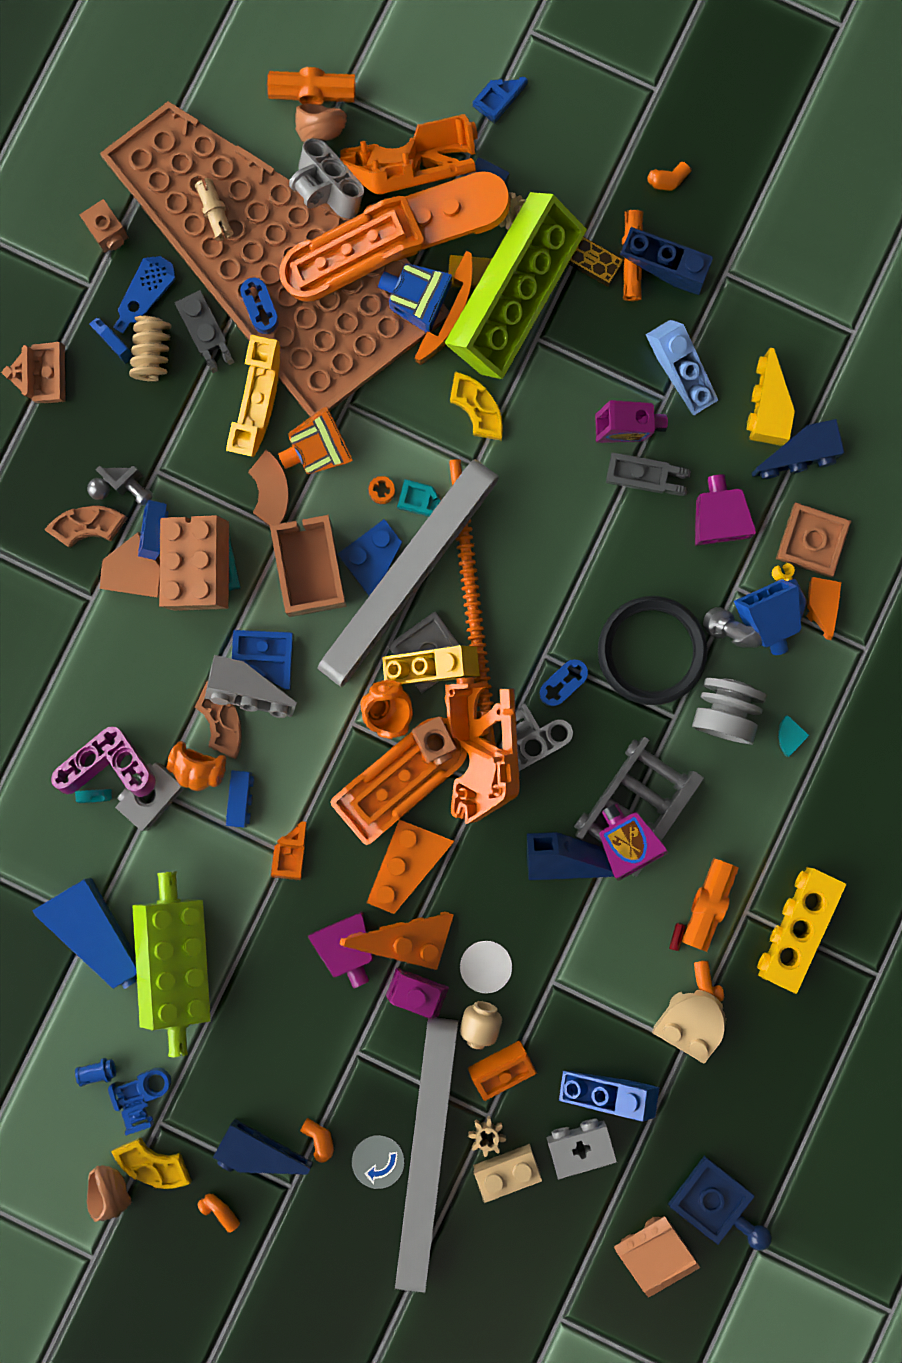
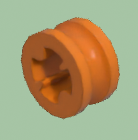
[369,476,395,505]

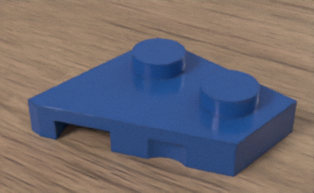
[338,519,402,596]
[232,630,293,690]

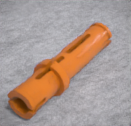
[622,210,643,301]

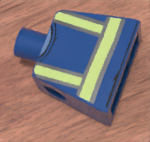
[378,264,452,333]

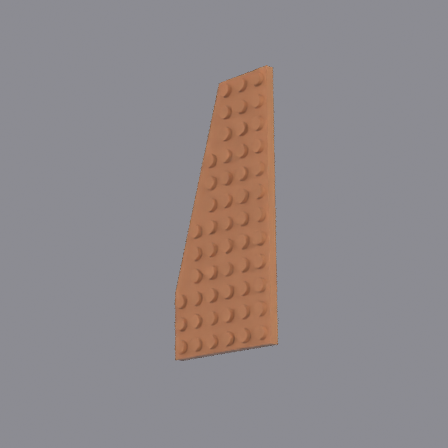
[100,101,450,417]

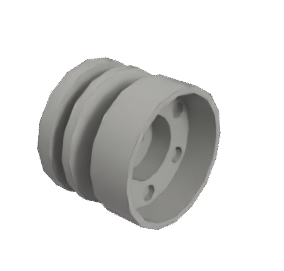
[692,678,767,745]

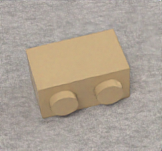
[473,1144,542,1203]

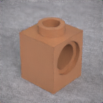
[412,716,456,766]

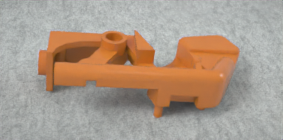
[339,114,478,194]
[445,677,520,823]

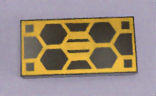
[568,236,624,287]

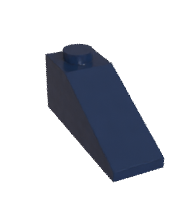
[213,1119,313,1175]

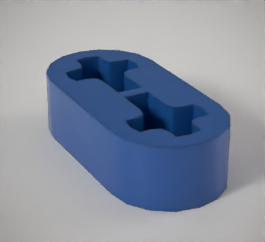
[240,277,279,334]
[539,659,588,707]

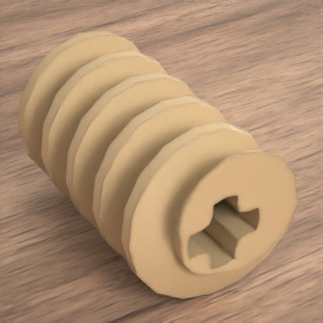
[129,316,171,381]

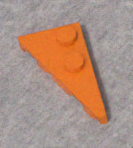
[339,912,454,970]

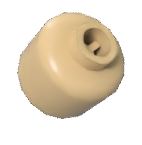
[460,1001,502,1049]

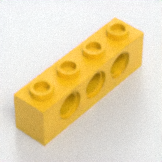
[757,867,846,994]

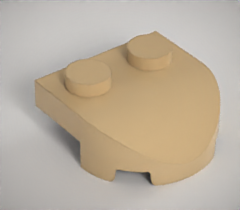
[652,990,727,1064]

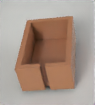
[159,515,229,611]
[270,515,347,617]

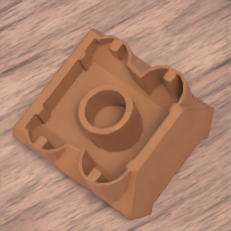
[614,1216,700,1298]

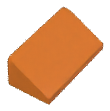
[468,1041,537,1101]

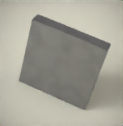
[387,612,460,693]

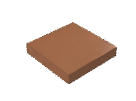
[776,503,851,577]

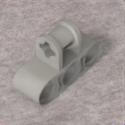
[289,138,364,219]
[500,703,573,771]

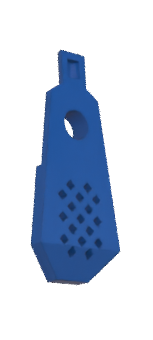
[113,256,176,334]

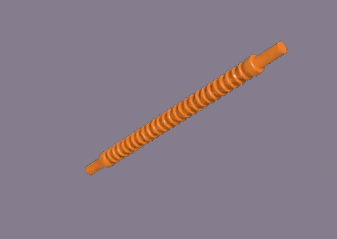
[449,459,495,742]

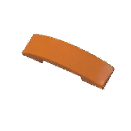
[415,251,473,364]

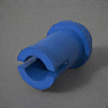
[75,1058,116,1087]

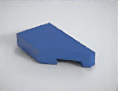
[472,77,528,124]
[89,317,133,364]

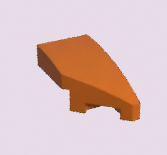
[807,577,841,640]
[271,821,307,880]

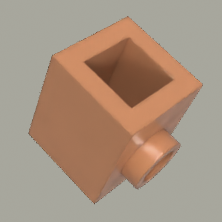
[80,199,129,253]

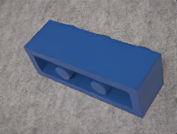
[138,500,169,560]
[226,770,255,828]

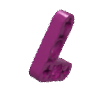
[51,726,156,797]

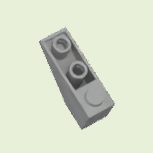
[204,655,297,718]

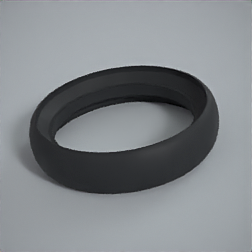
[598,596,708,705]

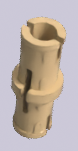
[195,178,233,241]

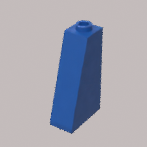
[32,878,137,989]

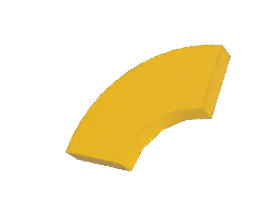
[450,372,503,441]
[111,1137,192,1189]

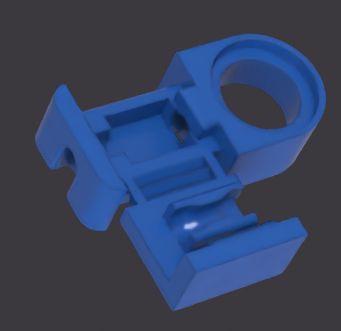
[108,1068,171,1135]

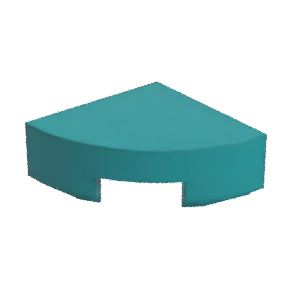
[778,715,809,757]
[75,789,112,803]

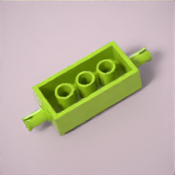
[133,871,211,1057]

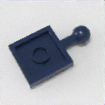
[668,1155,772,1251]

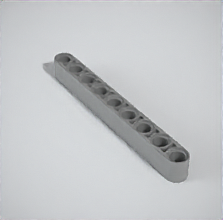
[317,459,499,687]
[395,1017,458,1293]

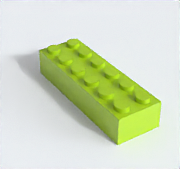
[445,192,587,379]

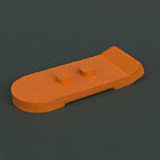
[366,172,511,261]
[279,196,424,302]
[330,717,467,845]

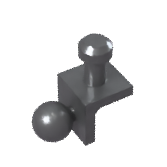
[87,466,153,505]

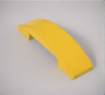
[226,335,280,457]

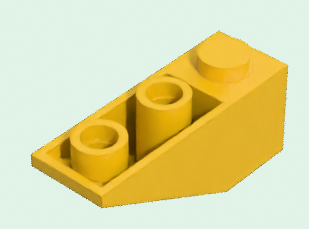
[747,348,795,446]
[382,646,480,685]

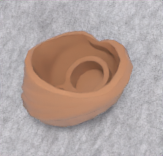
[295,104,347,142]
[87,1165,132,1222]

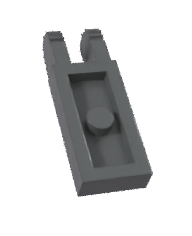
[175,290,235,373]
[606,452,691,496]

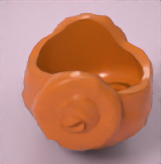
[360,679,413,739]
[166,741,226,792]

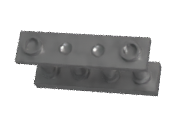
[574,737,704,877]

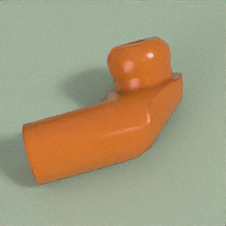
[648,162,691,191]
[694,961,724,1002]
[300,1118,334,1163]
[198,1194,240,1233]

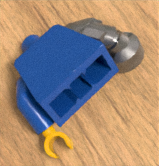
[703,563,807,655]

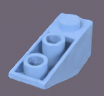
[646,320,718,415]

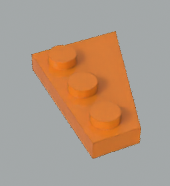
[367,819,454,914]

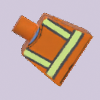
[278,406,353,474]

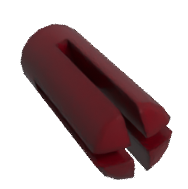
[669,923,686,951]

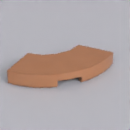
[248,449,289,527]
[44,505,128,548]
[194,681,242,759]

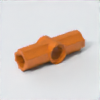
[267,67,356,105]
[682,858,739,952]

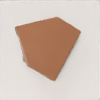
[1,342,65,403]
[100,532,160,598]

